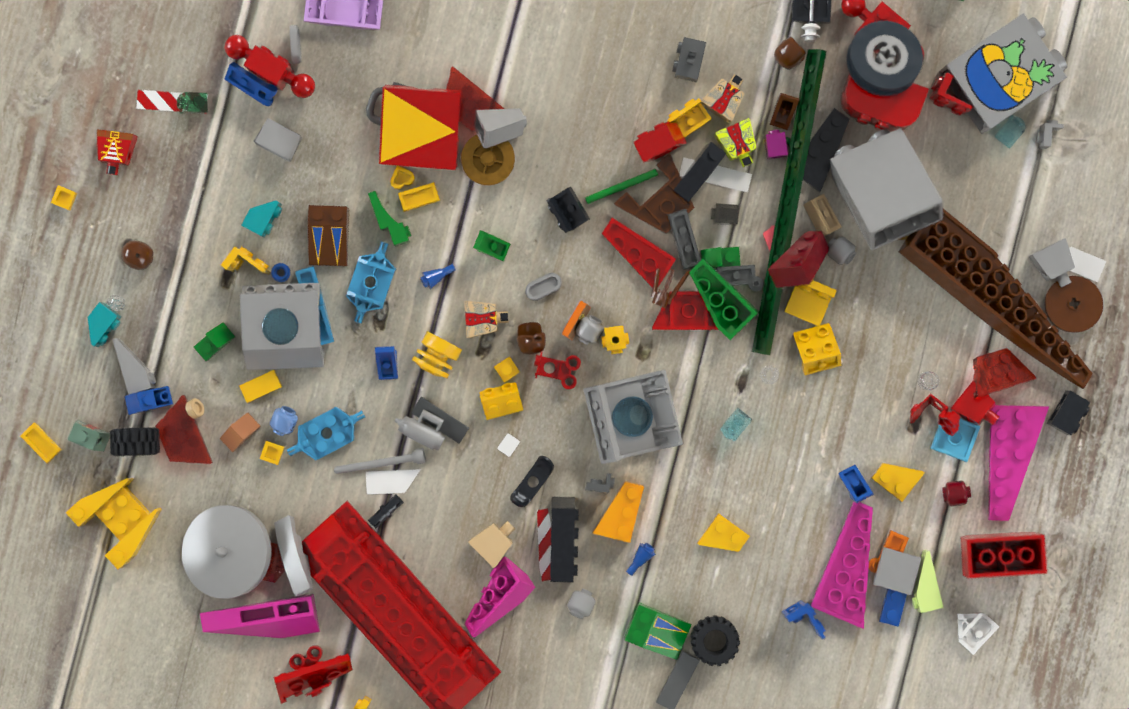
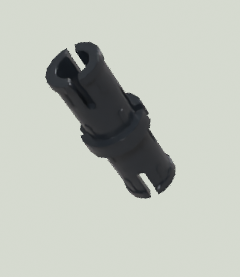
[368,494,404,529]

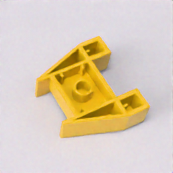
[66,477,162,570]

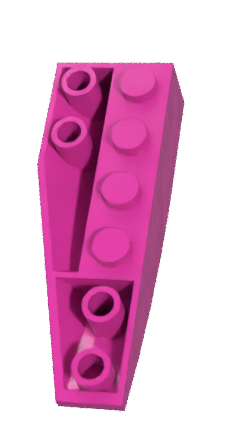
[200,594,320,638]

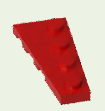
[602,218,676,288]

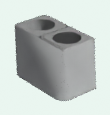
[254,118,302,162]

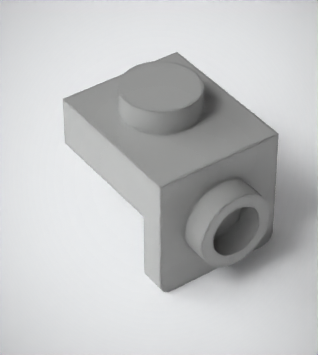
[1037,120,1064,149]

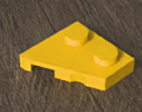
[871,463,924,502]
[697,513,750,552]

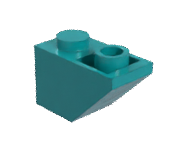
[241,200,282,237]
[88,302,122,347]

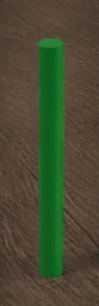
[585,169,658,204]

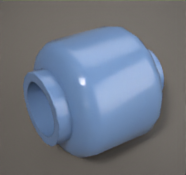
[270,406,298,436]

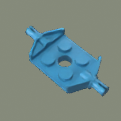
[346,242,396,324]
[287,407,366,460]

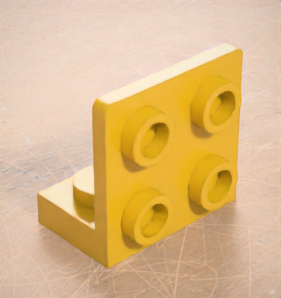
[221,246,271,275]
[784,280,837,326]
[793,323,841,376]

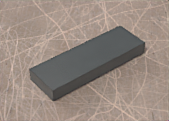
[667,209,701,270]
[656,650,700,709]

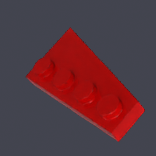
[274,654,353,704]

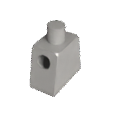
[1028,238,1075,287]

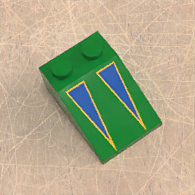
[624,602,692,660]

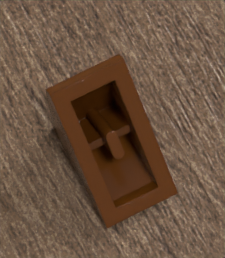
[770,93,799,130]

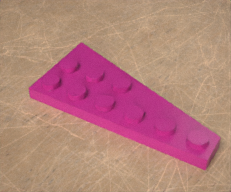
[988,405,1049,521]
[810,501,873,629]

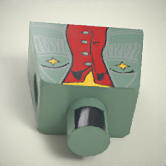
[67,420,110,452]

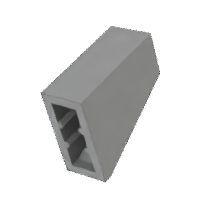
[474,108,527,148]

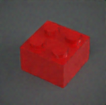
[633,121,687,163]

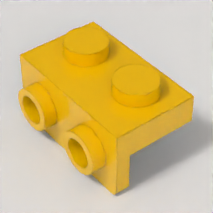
[667,98,712,138]
[479,382,523,420]

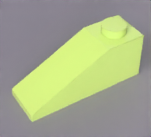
[912,550,944,613]

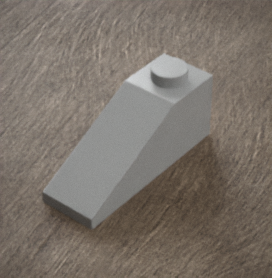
[112,338,156,395]

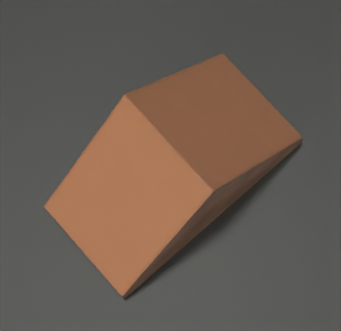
[220,412,261,452]

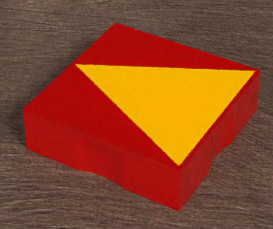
[379,84,462,170]

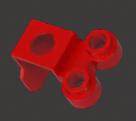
[534,352,581,389]
[910,393,961,436]
[289,645,332,697]

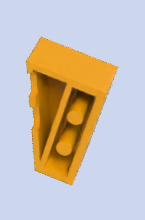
[592,481,644,543]

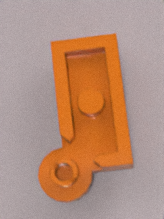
[868,530,909,573]

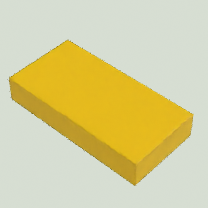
[398,182,440,212]
[239,370,282,403]
[20,423,62,463]

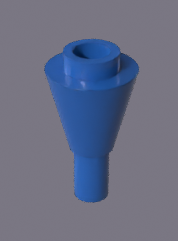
[420,264,456,289]
[626,543,656,576]

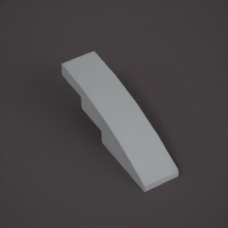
[274,515,313,597]

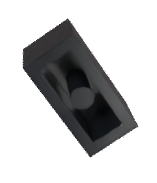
[1047,391,1090,435]

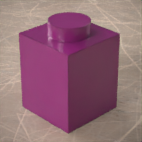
[764,130,788,160]

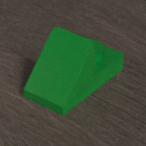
[473,230,511,261]
[700,247,741,268]
[194,322,236,362]

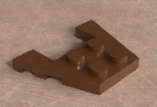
[614,153,694,234]

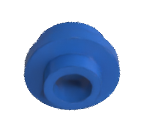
[271,263,291,282]

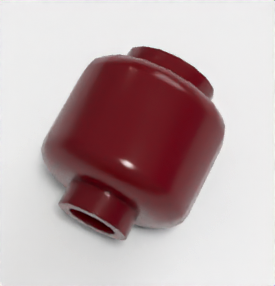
[942,480,971,507]

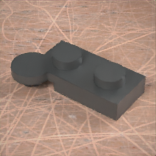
[716,265,764,292]

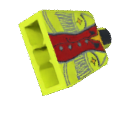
[714,118,756,167]

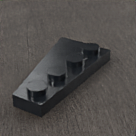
[803,108,850,193]

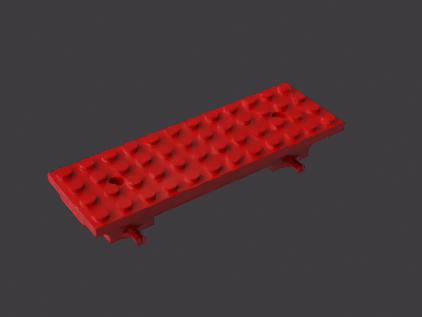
[302,500,502,709]

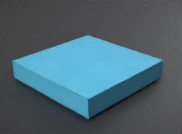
[930,419,981,462]

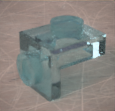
[995,115,1026,149]
[720,408,753,442]

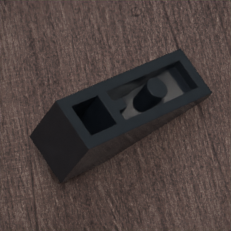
[673,142,726,202]

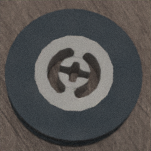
[846,21,923,96]

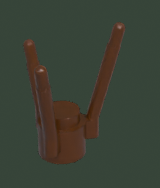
[651,268,690,308]

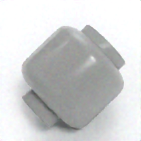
[827,236,856,265]
[576,315,604,345]
[567,589,596,619]

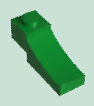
[368,191,412,247]

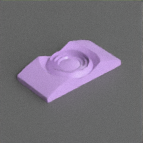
[304,0,383,30]

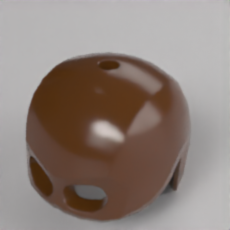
[774,37,806,70]
[121,240,153,270]
[517,322,546,355]

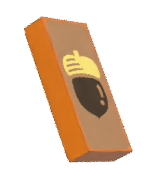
[562,301,591,340]

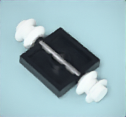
[791,0,831,42]

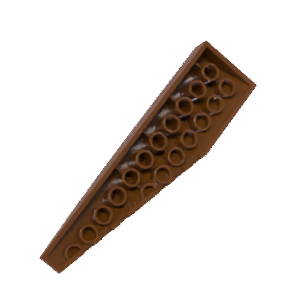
[898,209,1093,389]

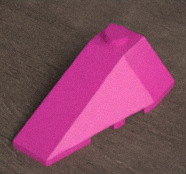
[465,556,535,638]

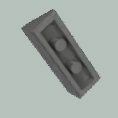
[411,397,469,444]

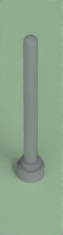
[334,448,426,474]

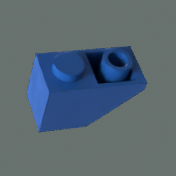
[124,386,173,415]

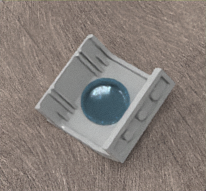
[240,283,325,370]
[584,370,683,464]

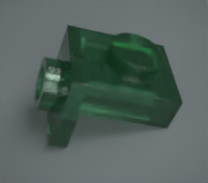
[177,92,208,114]

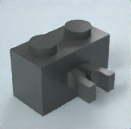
[672,37,706,82]

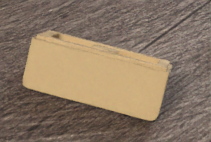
[804,194,841,236]

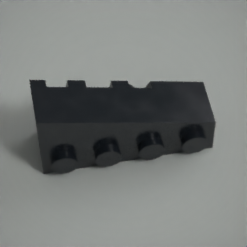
[550,497,579,582]

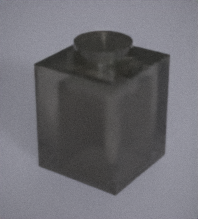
[710,203,739,226]

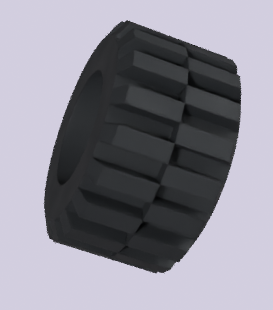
[110,427,160,456]
[690,615,740,667]

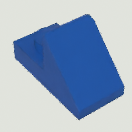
[375,346,398,380]
[838,465,874,504]

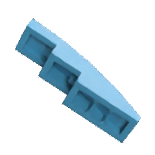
[295,266,334,345]

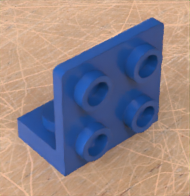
[781,600,826,640]

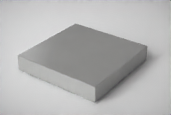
[873,547,921,595]

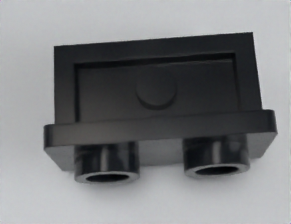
[546,186,590,233]

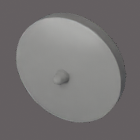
[182,505,271,599]

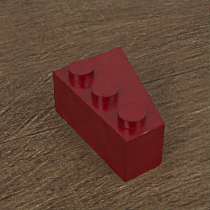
[768,231,829,288]

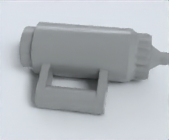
[395,410,445,450]

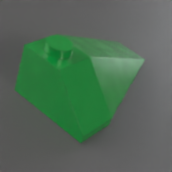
[689,259,759,340]

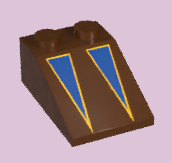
[308,205,350,267]

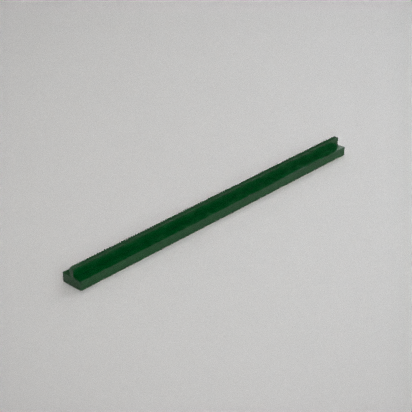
[752,49,827,355]

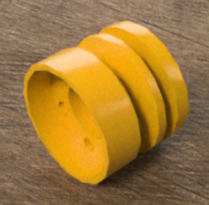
[412,331,462,379]

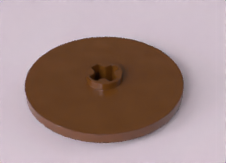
[1045,276,1103,333]

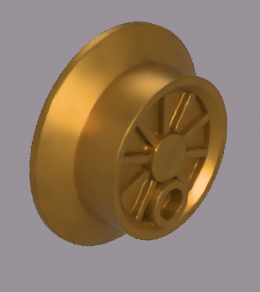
[461,134,515,186]

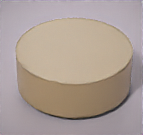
[186,398,204,419]

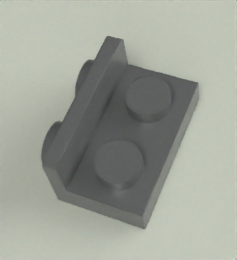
[585,473,615,493]

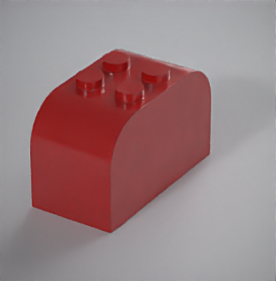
[840,73,929,132]
[960,532,1047,578]

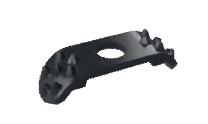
[510,455,554,507]

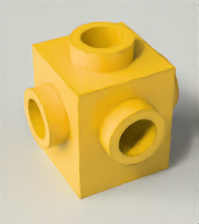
[601,325,629,354]

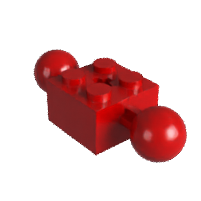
[841,0,924,59]
[224,35,315,98]

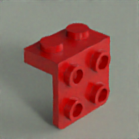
[929,73,973,116]

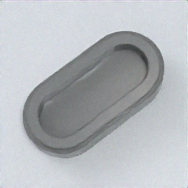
[290,25,302,64]
[525,273,562,301]

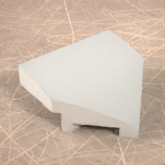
[957,613,999,655]

